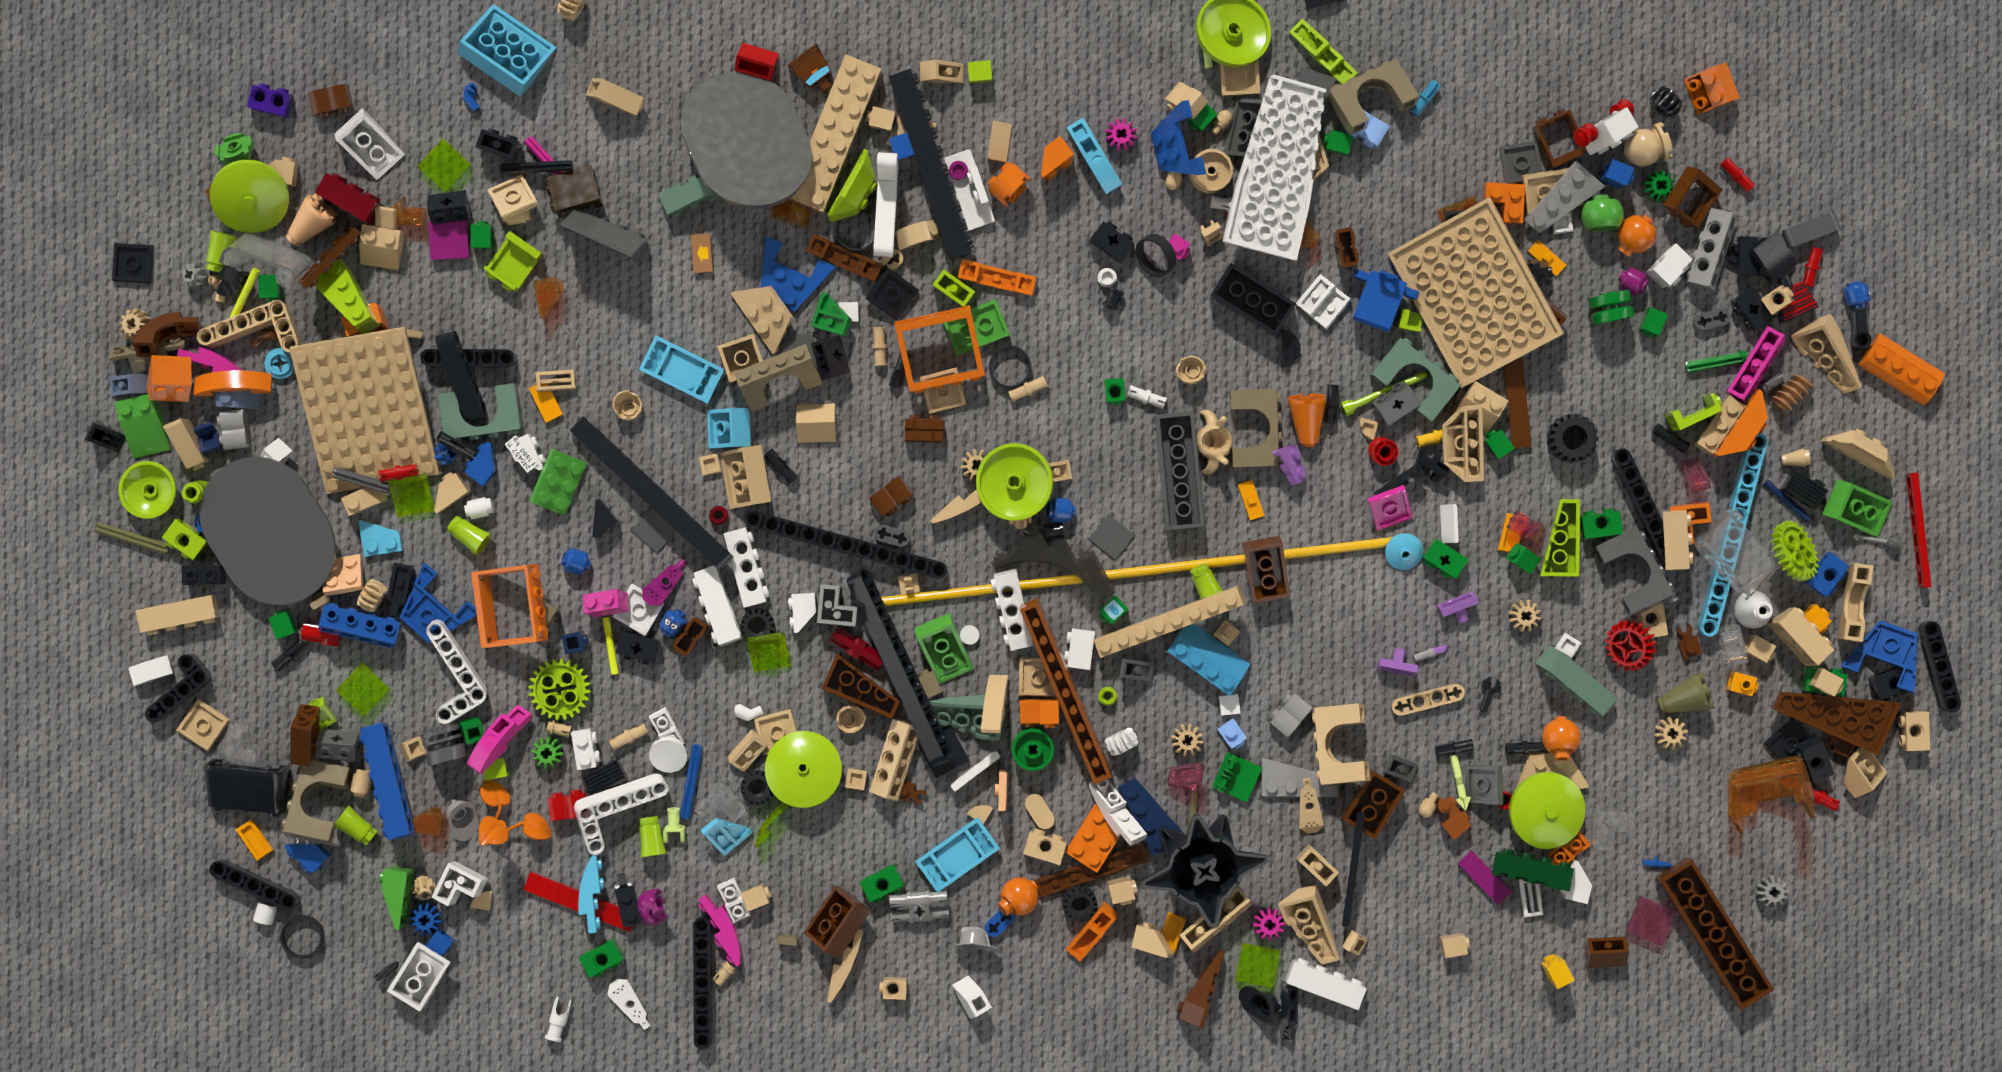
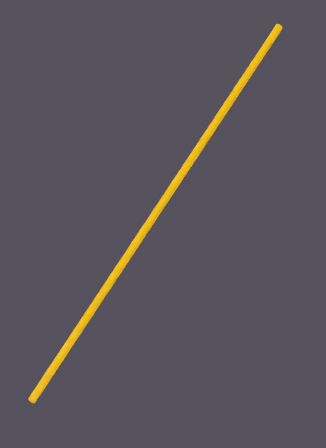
[882,537,1392,606]

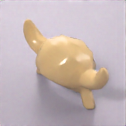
[1196,410,1233,475]

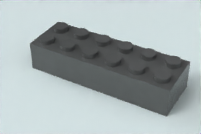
[1154,411,1205,530]

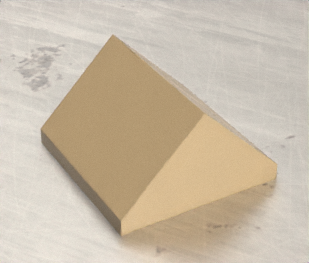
[796,403,836,443]

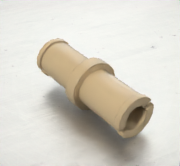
[872,327,887,366]
[1008,376,1048,402]
[609,723,649,751]

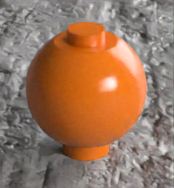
[1618,214,1657,257]
[1542,716,1581,761]
[998,877,1039,916]

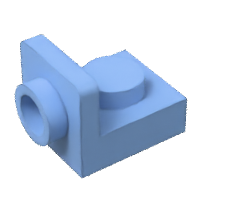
[1217,718,1247,749]

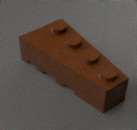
[821,654,900,720]

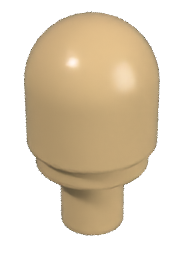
[1211,110,1233,135]
[1165,171,1182,190]
[1418,792,1439,818]

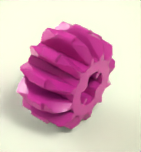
[1105,118,1137,151]
[1253,907,1286,941]

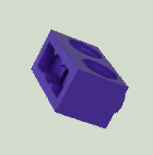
[247,83,293,118]

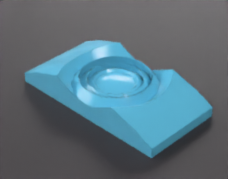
[639,335,725,404]
[915,817,1000,892]

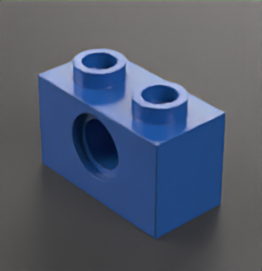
[1599,159,1635,190]
[1804,552,1850,597]

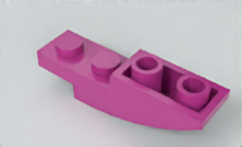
[177,347,242,372]
[467,704,533,775]
[698,893,741,966]

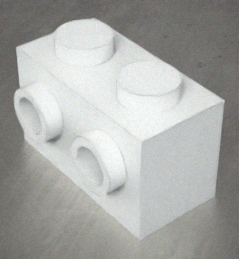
[571,728,601,770]

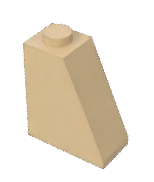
[585,78,644,115]
[163,418,209,471]

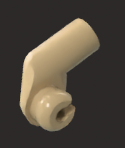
[208,275,225,302]

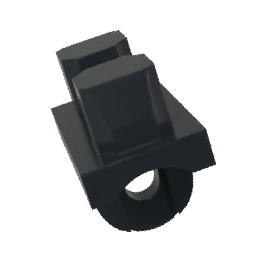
[1415,449,1449,484]

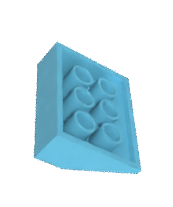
[457,4,556,97]

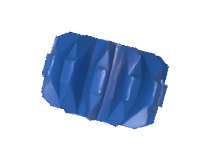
[409,903,443,936]

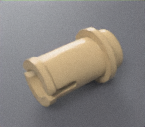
[546,720,572,738]
[712,961,736,986]

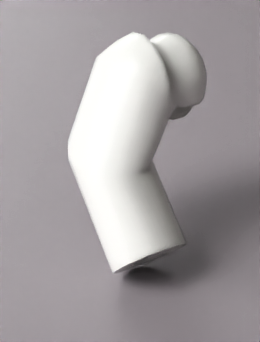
[734,704,763,721]

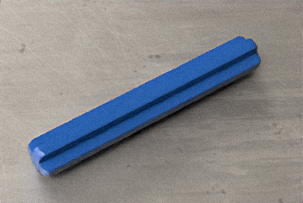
[680,744,703,820]

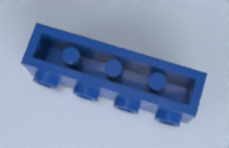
[318,603,401,649]

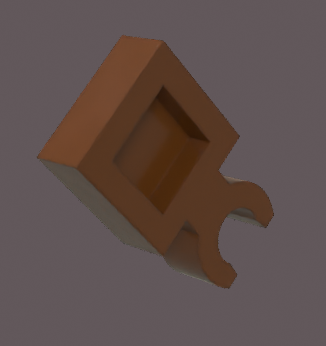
[1676,623,1702,659]
[1823,732,1855,758]
[899,779,927,804]

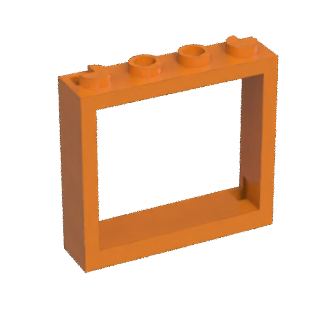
[895,305,985,393]
[471,564,548,648]

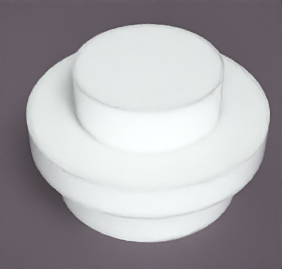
[1098,268,1117,287]

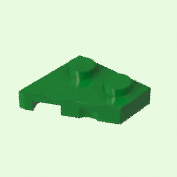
[810,291,852,337]

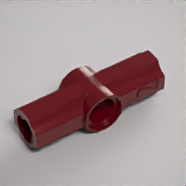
[829,626,883,671]

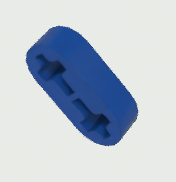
[985,910,1016,937]

